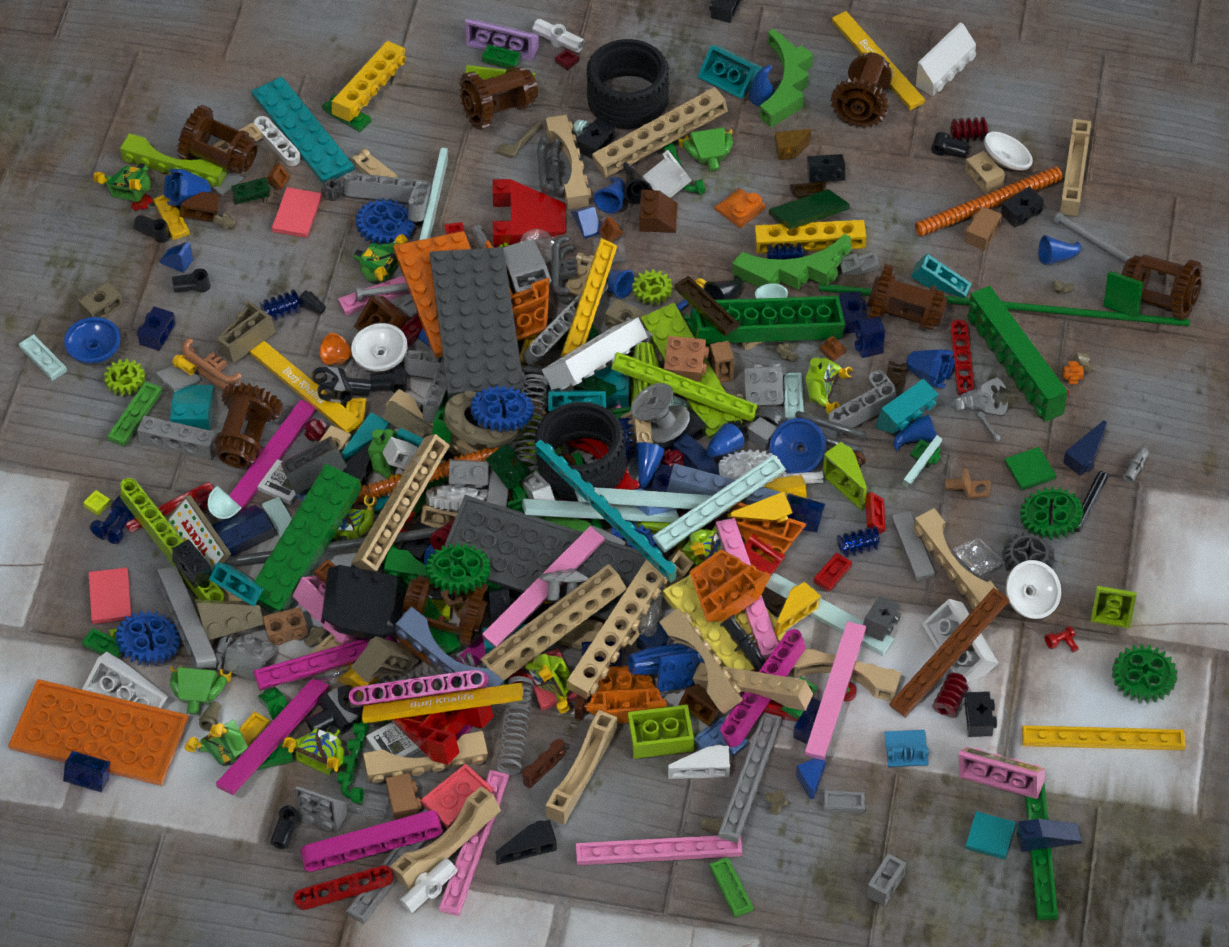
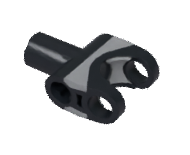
[312,367,371,403]
[306,685,363,734]

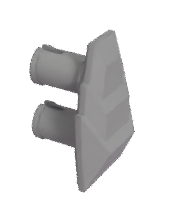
[539,568,589,600]

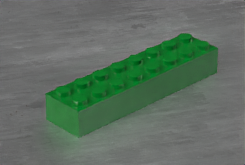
[967,286,1068,422]
[690,296,845,344]
[254,464,363,613]

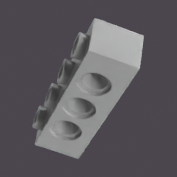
[137,416,216,460]

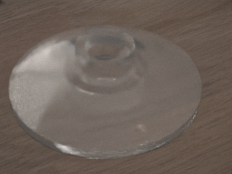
[520,229,554,263]
[311,665,351,685]

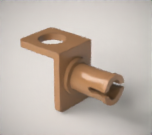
[945,468,991,498]
[441,589,468,618]

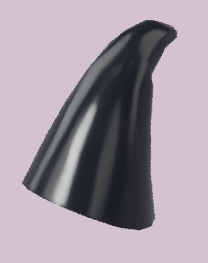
[623,162,652,204]
[703,275,743,300]

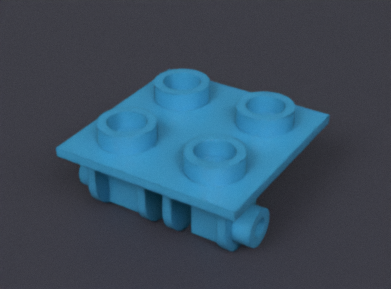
[884,730,929,767]

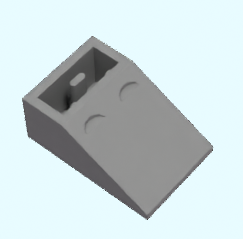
[503,239,552,294]
[295,786,348,833]

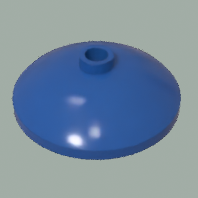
[64,317,121,364]
[770,418,826,473]

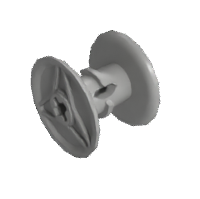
[631,383,690,443]

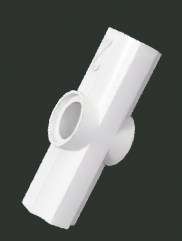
[532,19,585,53]
[399,858,458,913]

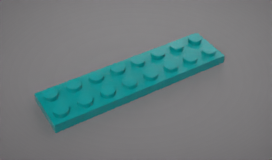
[251,76,354,184]

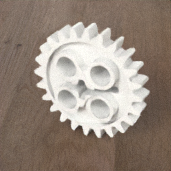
[719,449,780,482]
[426,484,488,511]

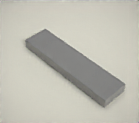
[891,511,935,581]

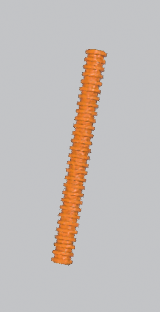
[915,166,1062,237]
[354,447,500,505]

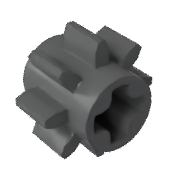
[321,179,344,201]

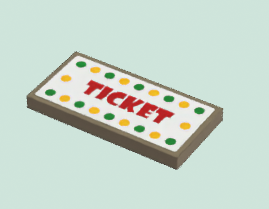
[166,495,231,574]

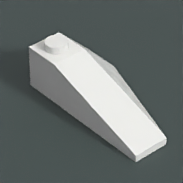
[82,652,168,708]

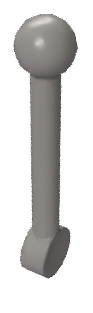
[977,412,1001,442]

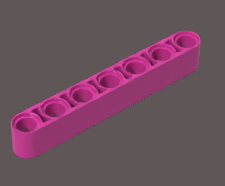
[720,629,806,747]
[349,670,489,706]
[300,811,442,872]

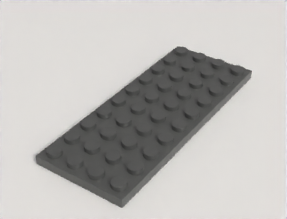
[430,247,524,398]
[444,495,646,620]

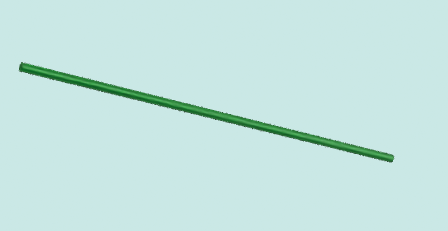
[819,284,1190,327]

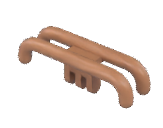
[182,338,242,391]

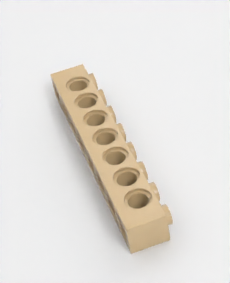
[592,87,728,179]
[351,434,450,572]
[566,559,668,699]
[481,564,627,680]

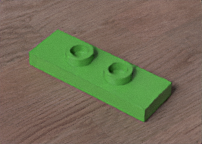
[709,857,753,918]

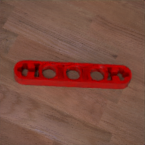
[950,319,974,396]
[293,865,394,910]

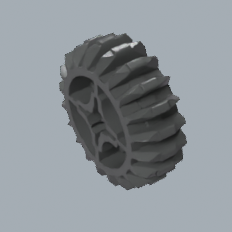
[1002,532,1055,572]

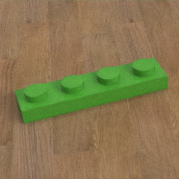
[107,381,162,447]

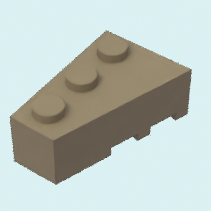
[217,300,276,364]
[194,599,264,640]
[351,636,419,682]

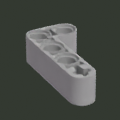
[829,370,897,434]

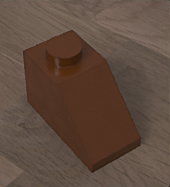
[179,192,220,222]
[678,684,719,727]

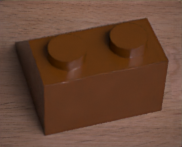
[640,190,677,233]
[354,295,409,331]

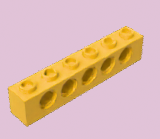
[332,41,406,122]
[755,220,866,254]

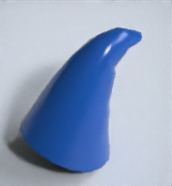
[749,65,776,106]
[594,177,625,213]
[1038,235,1081,265]
[606,270,635,298]
[893,414,937,451]
[706,423,744,458]
[634,442,665,489]

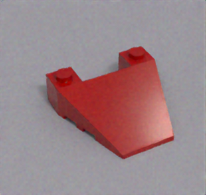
[492,179,566,248]
[391,705,494,765]

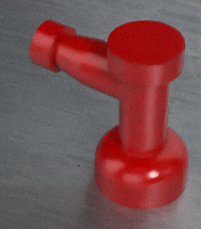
[1044,626,1079,653]

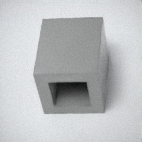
[747,417,777,451]

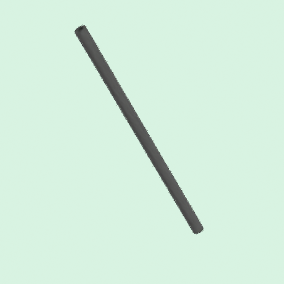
[225,527,438,566]

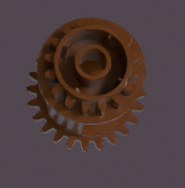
[830,52,892,129]
[459,66,538,130]
[177,105,258,174]
[1121,254,1203,320]
[867,264,948,331]
[214,382,283,468]
[402,575,489,647]

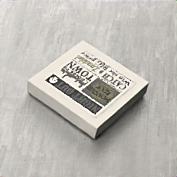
[258,459,296,505]
[366,722,421,757]

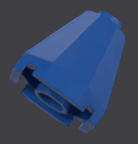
[164,169,211,206]
[906,349,955,388]

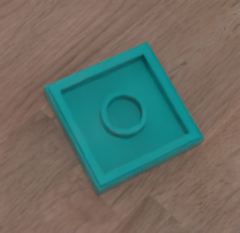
[965,811,1016,860]

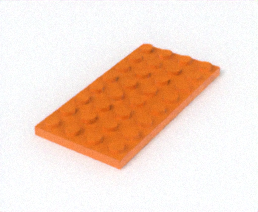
[393,231,471,358]
[8,679,189,786]

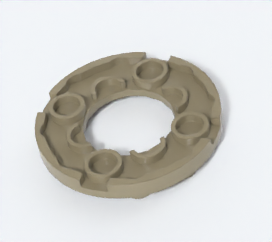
[444,391,519,448]

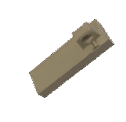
[382,401,433,438]

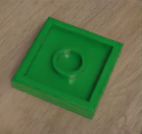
[1103,271,1143,318]
[1004,447,1056,491]

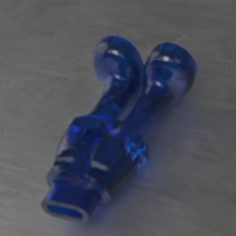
[89,490,140,544]

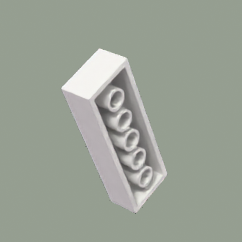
[542,317,648,390]

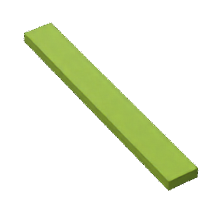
[611,352,757,422]

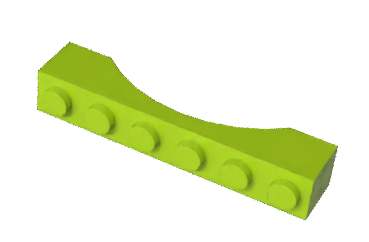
[120,133,228,187]

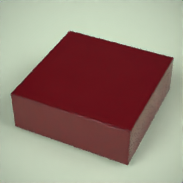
[555,49,580,71]

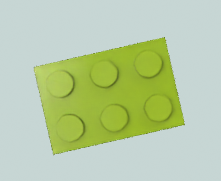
[628,705,694,759]

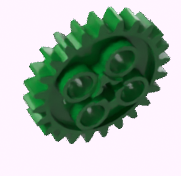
[1020,486,1083,540]
[426,542,490,595]
[1112,644,1177,704]

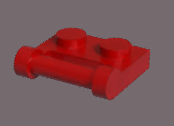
[745,534,786,578]

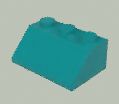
[697,45,763,99]
[875,378,939,434]

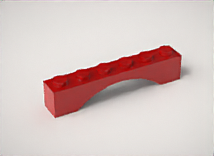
[565,438,640,490]

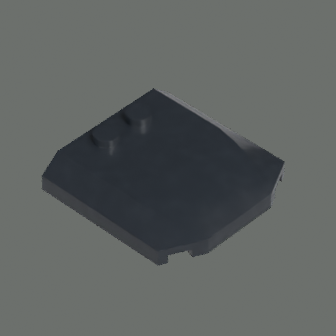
[321,565,406,639]

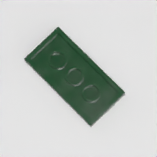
[769,189,850,230]

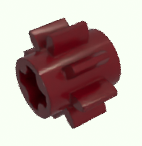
[304,418,327,442]
[661,449,684,472]
[193,488,212,514]

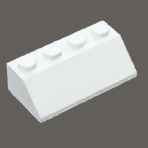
[916,22,976,96]
[922,599,999,682]

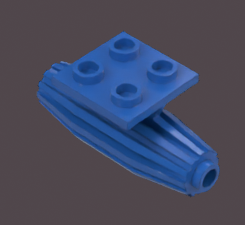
[627,644,705,692]

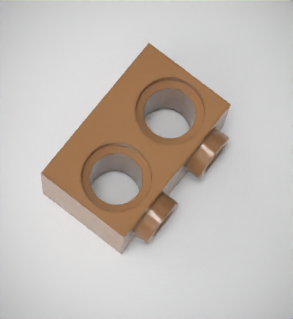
[263,606,308,645]

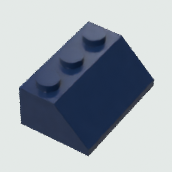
[212,505,273,557]

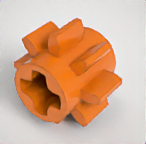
[1062,361,1084,384]

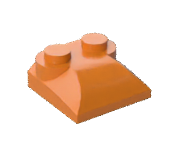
[714,188,765,229]

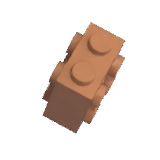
[664,336,709,382]

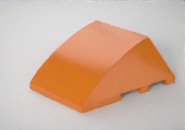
[511,277,549,341]
[732,502,807,564]
[689,549,771,621]
[586,666,667,724]

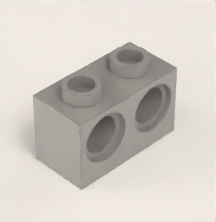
[867,854,906,906]

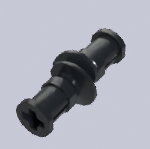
[720,614,766,672]

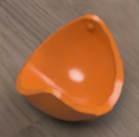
[319,333,352,365]

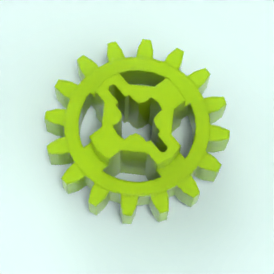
[632,269,672,306]
[104,358,145,396]

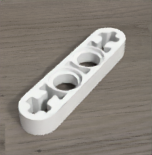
[254,116,300,166]

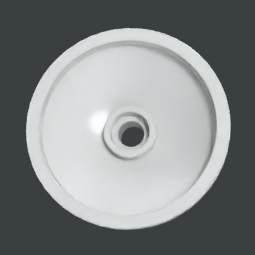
[984,132,1033,171]
[351,323,408,371]
[1006,560,1061,619]

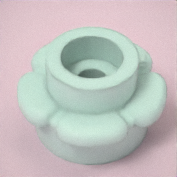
[573,119,589,136]

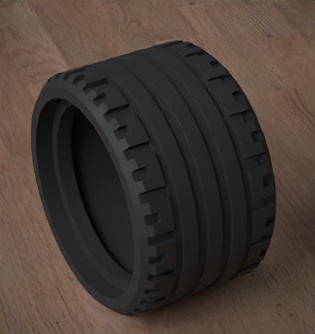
[587,39,669,129]
[534,402,627,501]

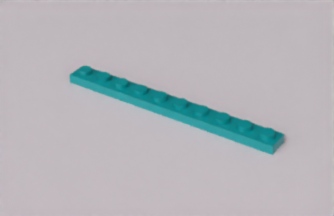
[535,439,677,583]

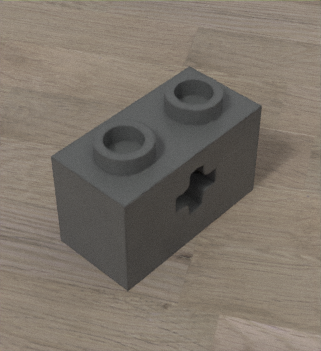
[863,596,901,642]

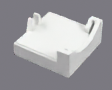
[643,150,692,198]

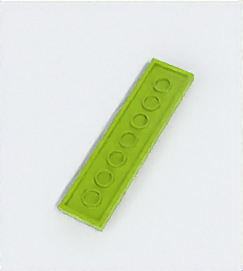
[641,303,742,440]

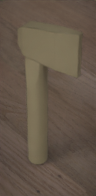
[495,121,542,158]

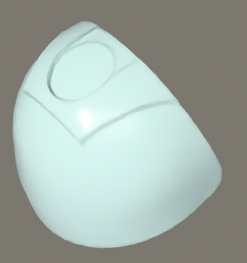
[755,284,788,299]
[208,486,242,519]

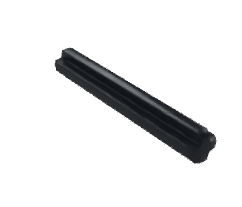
[1074,471,1108,532]

